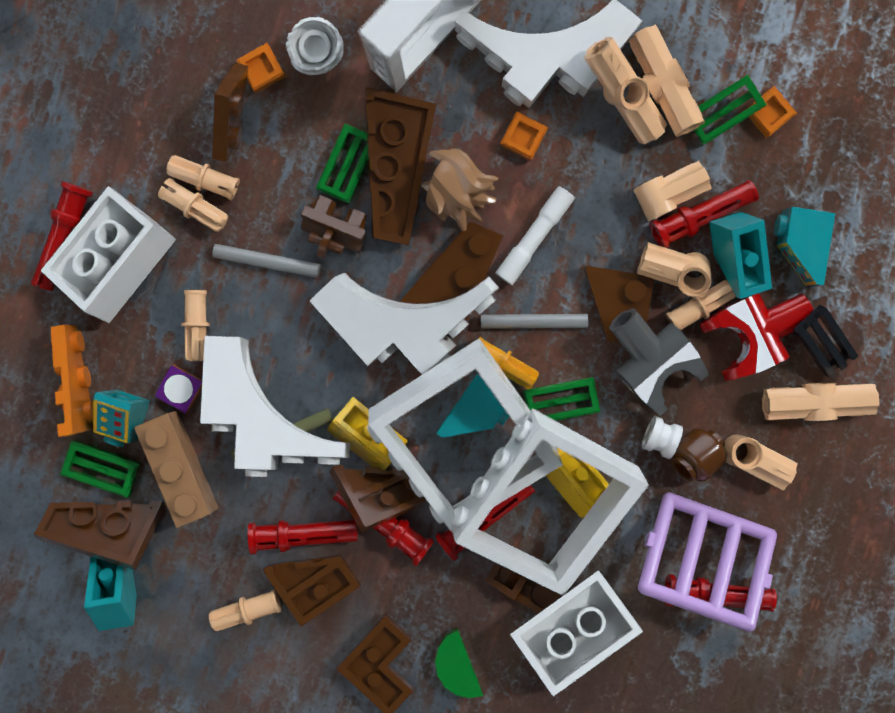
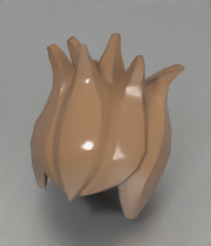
[421,148,498,231]

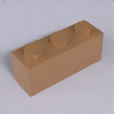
[134,411,219,528]

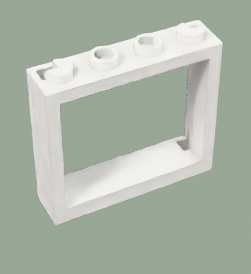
[359,0,481,93]
[367,339,563,533]
[451,408,649,596]

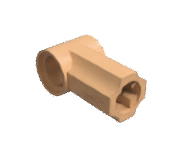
[633,161,712,222]
[637,242,711,297]
[723,434,798,491]

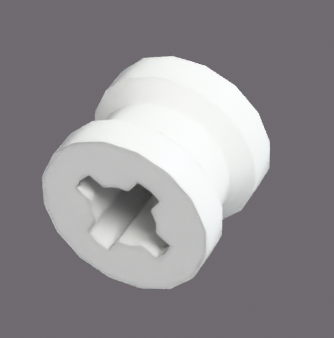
[642,416,683,459]

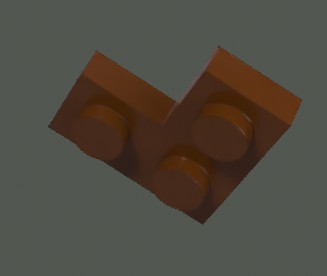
[337,614,414,713]

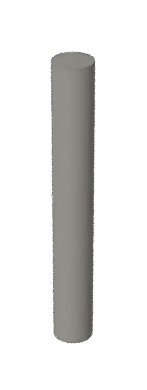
[212,244,320,278]
[481,314,588,329]

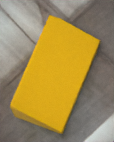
[327,397,408,470]
[545,448,609,518]

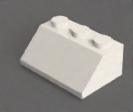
[41,186,176,323]
[510,570,643,697]

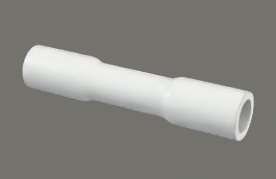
[495,186,575,285]

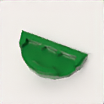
[435,627,483,698]

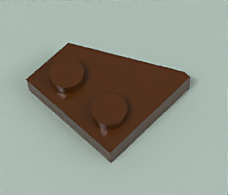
[584,266,654,344]
[329,465,426,533]
[262,555,361,627]

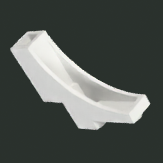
[455,0,642,108]
[310,273,499,375]
[200,336,350,477]

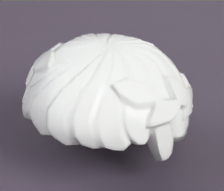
[286,17,344,75]

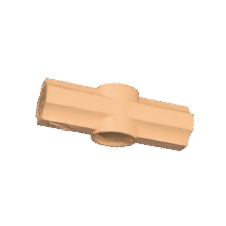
[628,24,705,137]
[584,37,667,144]
[762,383,879,421]

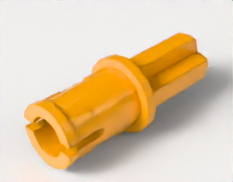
[478,337,539,389]

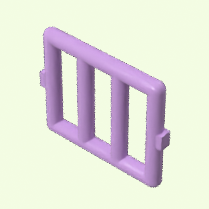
[638,492,777,632]

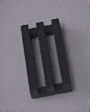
[793,305,858,380]

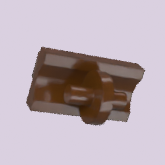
[301,195,367,259]

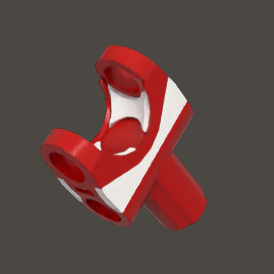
[699,293,814,381]

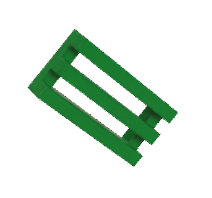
[693,74,767,146]
[316,123,368,204]
[523,377,600,421]
[60,440,142,498]

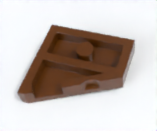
[212,63,248,162]

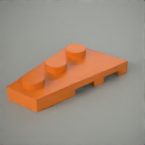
[51,324,93,437]

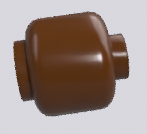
[672,429,726,482]

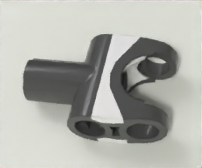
[609,308,709,417]

